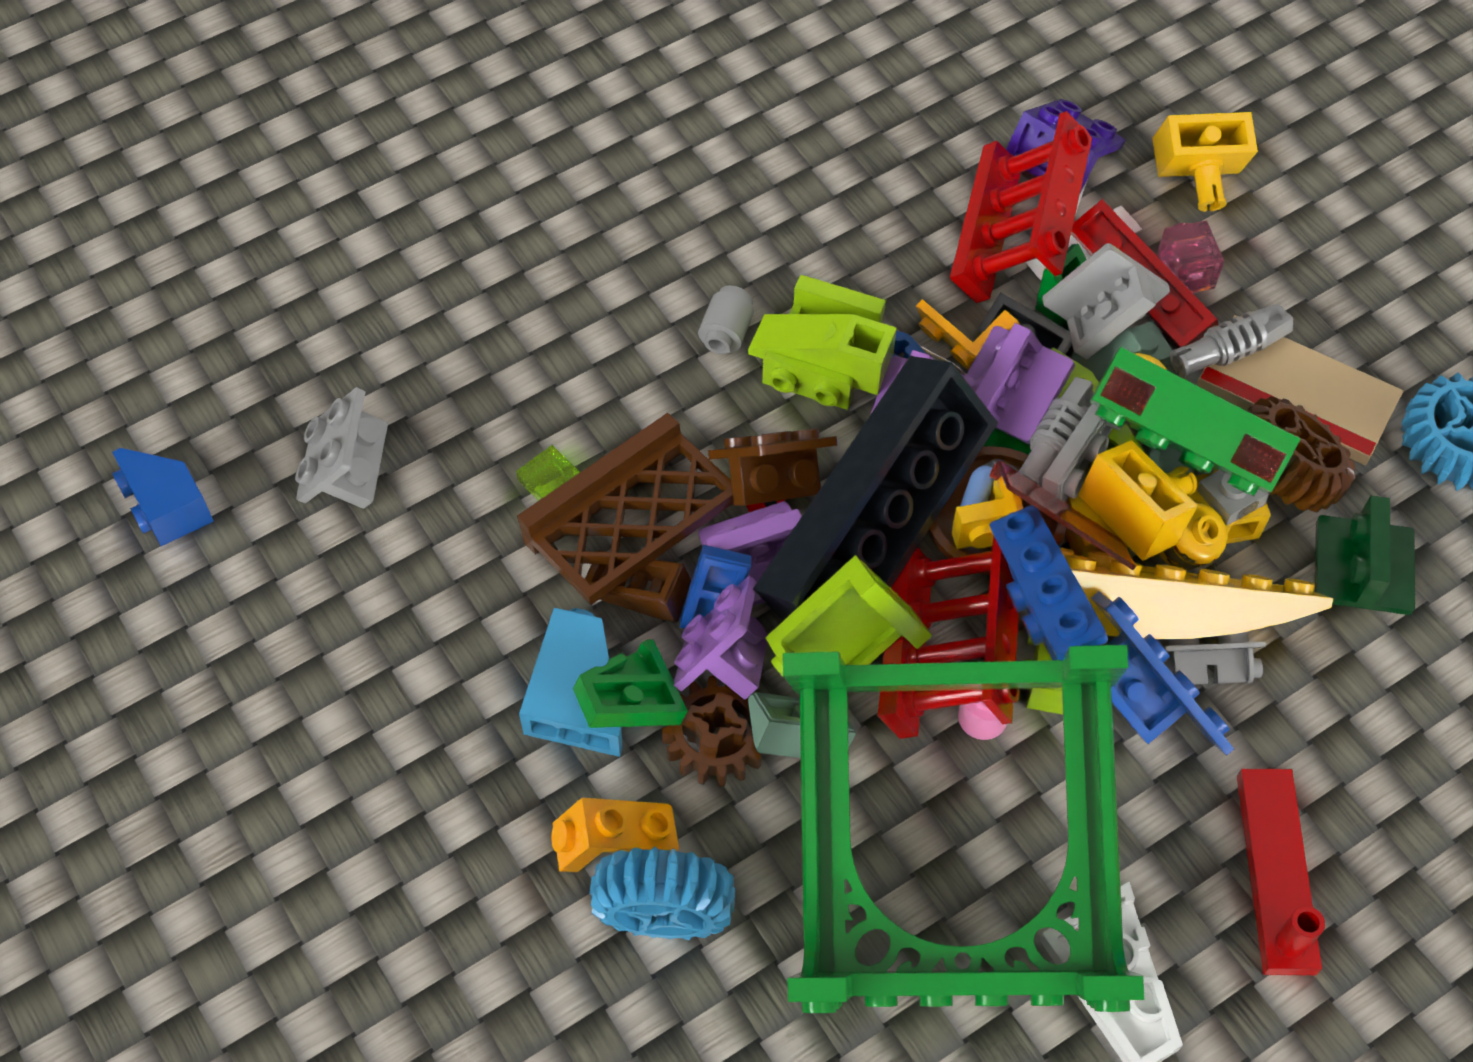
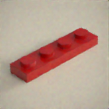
[1071,199,1219,348]

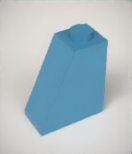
[519,608,623,757]

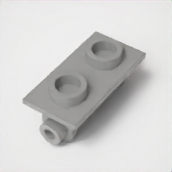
[1163,633,1266,685]

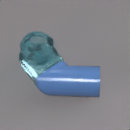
[960,459,1017,507]

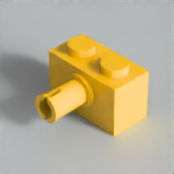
[1152,112,1258,212]
[1078,440,1198,561]

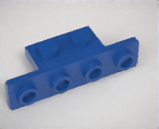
[990,505,1108,661]
[1091,591,1234,756]

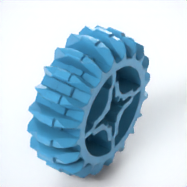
[1400,372,1473,492]
[590,847,736,940]

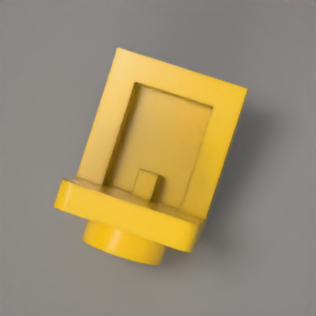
[952,474,1023,549]

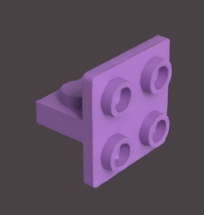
[966,323,1075,444]
[698,501,801,607]
[673,576,768,699]

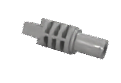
[1170,304,1294,378]
[1015,377,1094,495]

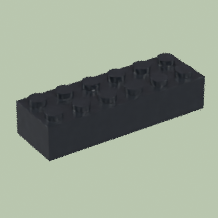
[753,356,998,621]

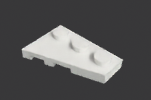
[1039,882,1183,1062]

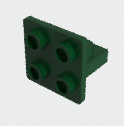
[1315,495,1415,615]

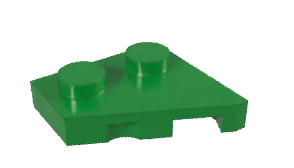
[573,639,688,728]

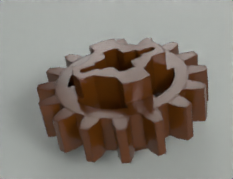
[662,676,762,786]

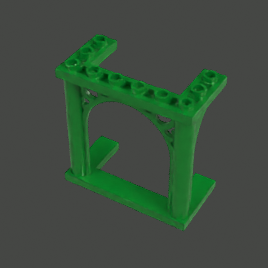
[783,645,1144,1013]

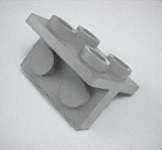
[1042,243,1170,360]
[295,387,388,509]

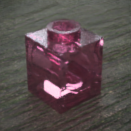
[1157,220,1225,293]

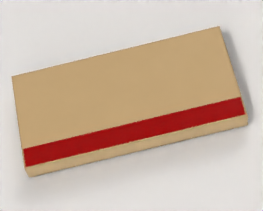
[1196,315,1404,466]

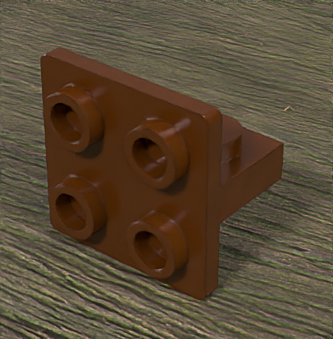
[708,428,838,506]

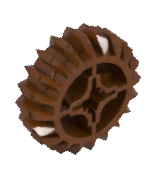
[1235,396,1356,513]

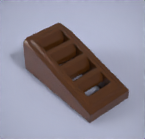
[585,550,691,622]

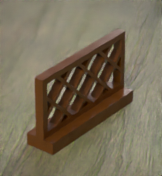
[517,413,734,605]

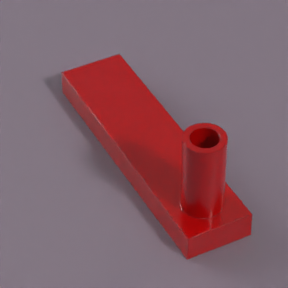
[1237,769,1325,976]

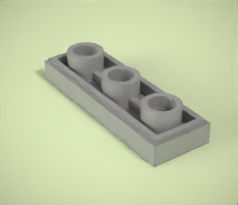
[1041,375,1131,512]

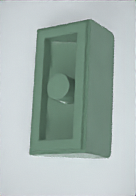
[748,692,856,758]

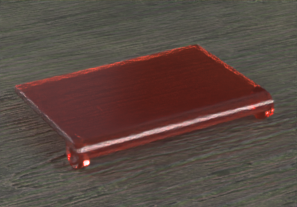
[989,460,1136,570]

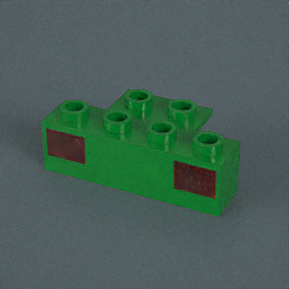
[1089,347,1301,496]

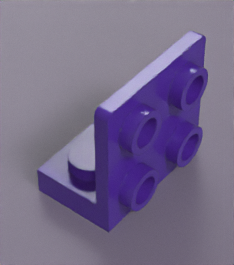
[1006,99,1126,193]

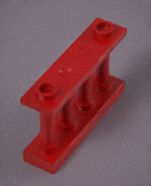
[950,111,1092,304]
[877,536,1019,739]

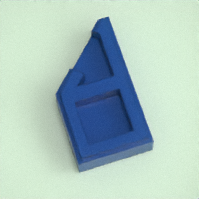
[680,545,751,629]

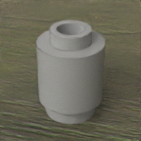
[698,285,754,354]

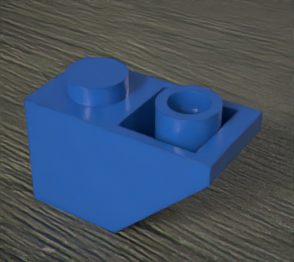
[112,448,214,546]

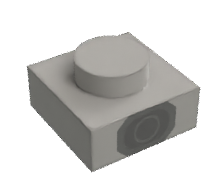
[1197,460,1269,526]

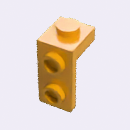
[916,299,1019,370]
[551,798,679,872]

